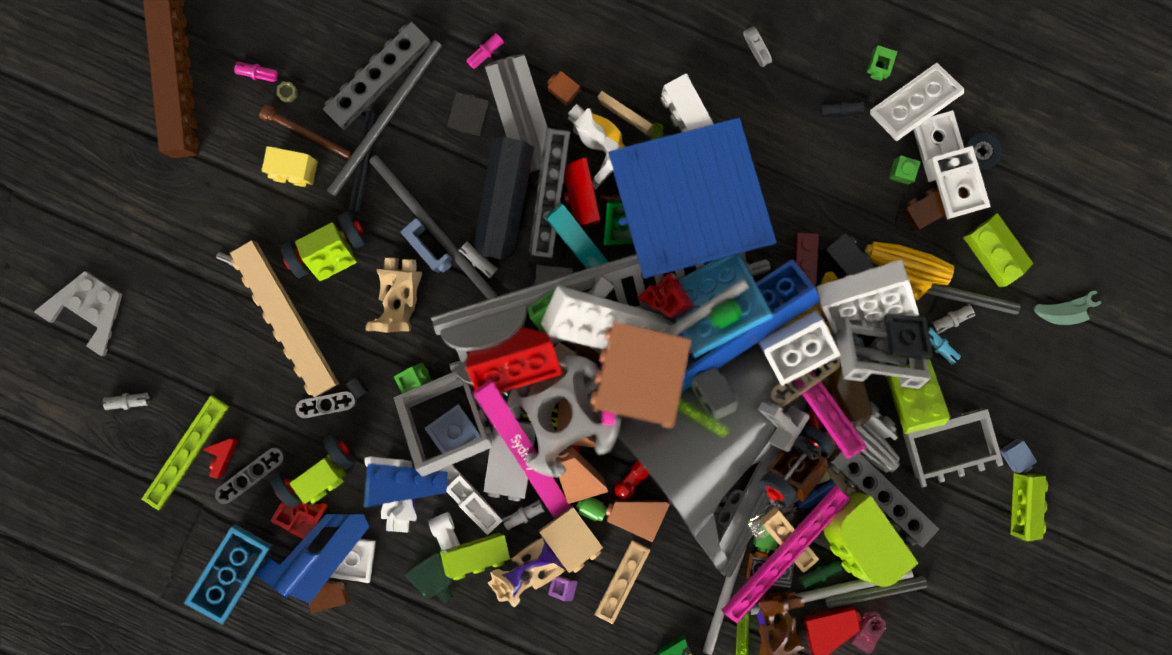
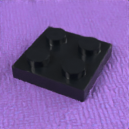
[884,314,933,360]

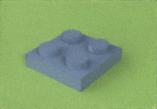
[425,404,481,454]

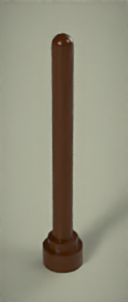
[259,103,352,159]

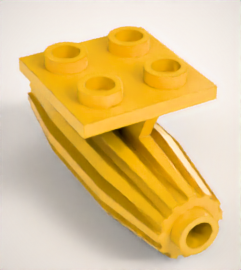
[865,241,954,300]

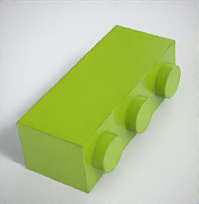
[440,533,510,580]

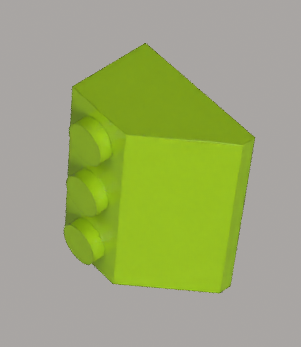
[963,213,1033,287]
[1011,473,1048,541]

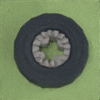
[964,133,1002,170]

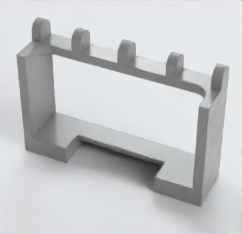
[836,318,931,389]
[902,408,1003,488]

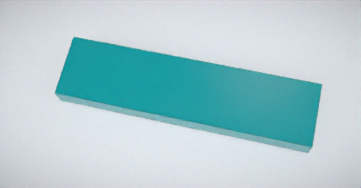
[545,203,609,269]

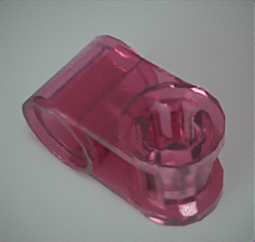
[849,611,886,654]

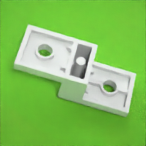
[913,110,991,219]

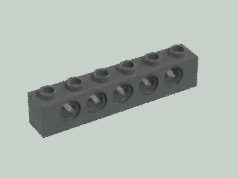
[323,21,431,130]
[529,127,570,258]
[827,447,939,548]

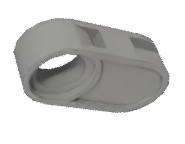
[743,26,772,67]

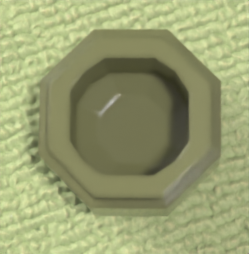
[277,82,298,102]

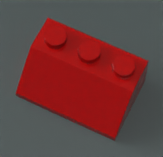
[562,158,600,228]

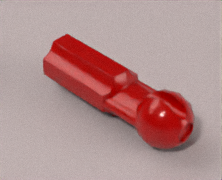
[615,460,650,500]

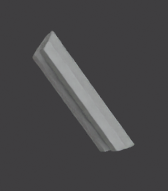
[485,54,547,173]

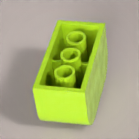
[823,492,918,587]

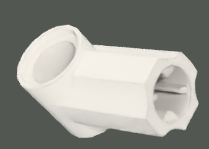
[428,512,460,550]

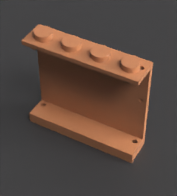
[590,322,691,428]

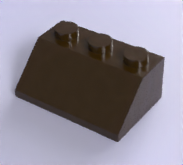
[820,362,873,428]

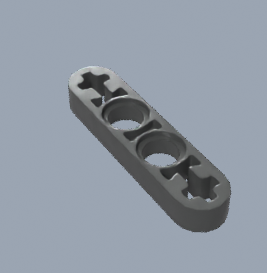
[215,447,286,504]

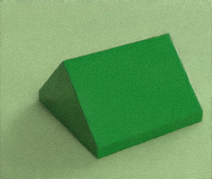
[604,199,633,245]

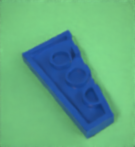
[364,463,448,507]

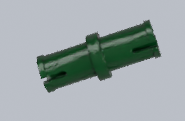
[799,559,842,588]

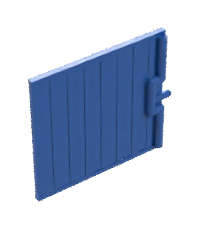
[608,118,777,279]

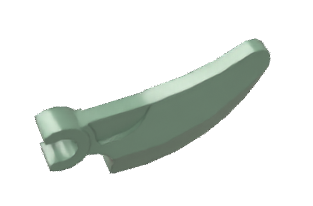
[1034,291,1101,325]

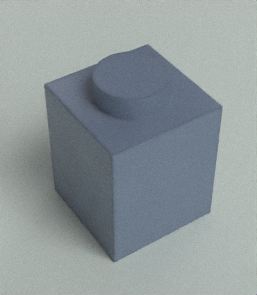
[1000,439,1037,473]

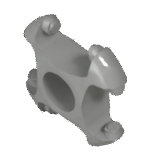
[507,354,621,478]

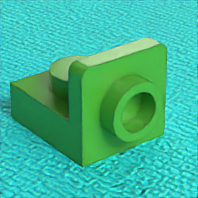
[394,363,431,394]

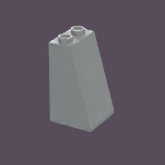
[483,420,536,501]

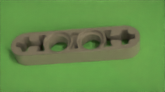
[770,356,841,407]

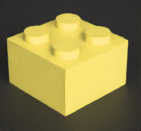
[262,146,318,187]

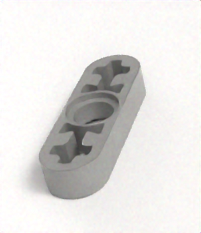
[296,391,357,418]

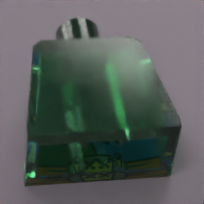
[405,549,453,603]

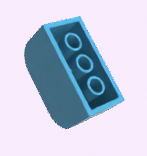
[184,524,272,624]

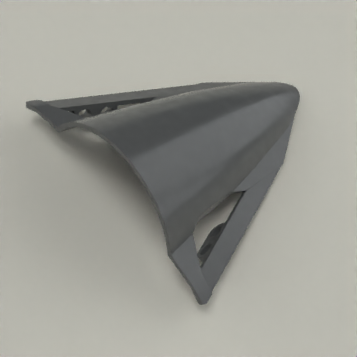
[584,342,817,571]

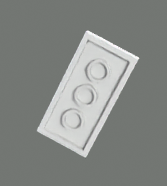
[870,63,964,141]

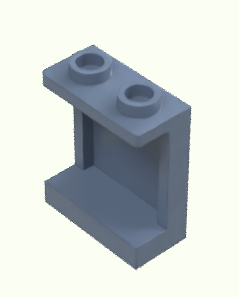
[400,218,454,273]

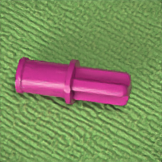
[467,33,504,69]
[235,61,278,82]

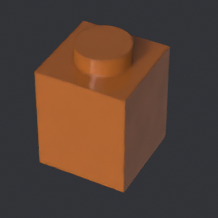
[547,71,580,107]

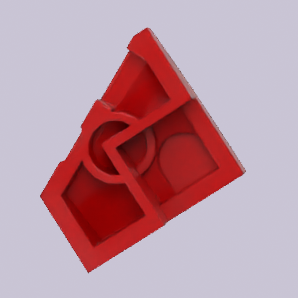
[638,273,694,318]
[271,503,328,539]

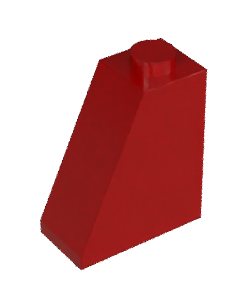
[803,605,861,655]

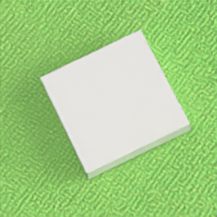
[330,538,376,583]

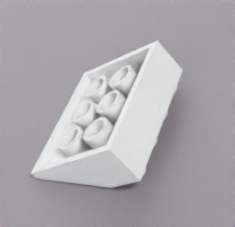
[817,260,919,335]

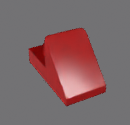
[203,437,239,479]

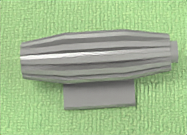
[854,401,900,473]

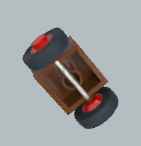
[759,425,834,506]

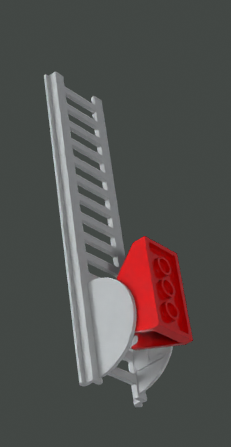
[431,252,759,393]

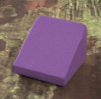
[548,576,578,601]

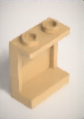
[539,506,603,573]

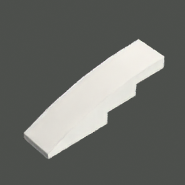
[438,465,503,535]

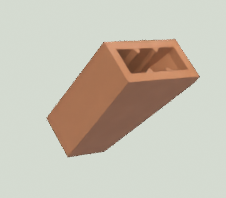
[555,447,608,504]
[605,500,670,542]

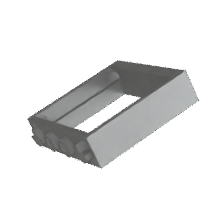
[393,371,493,477]

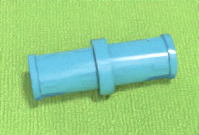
[928,327,961,365]

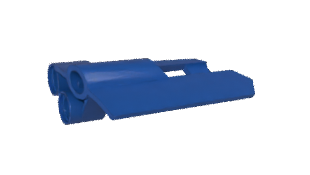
[256,514,369,603]

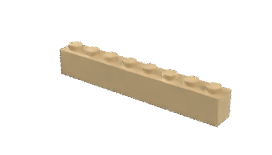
[230,241,339,397]

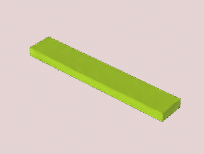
[142,395,230,511]

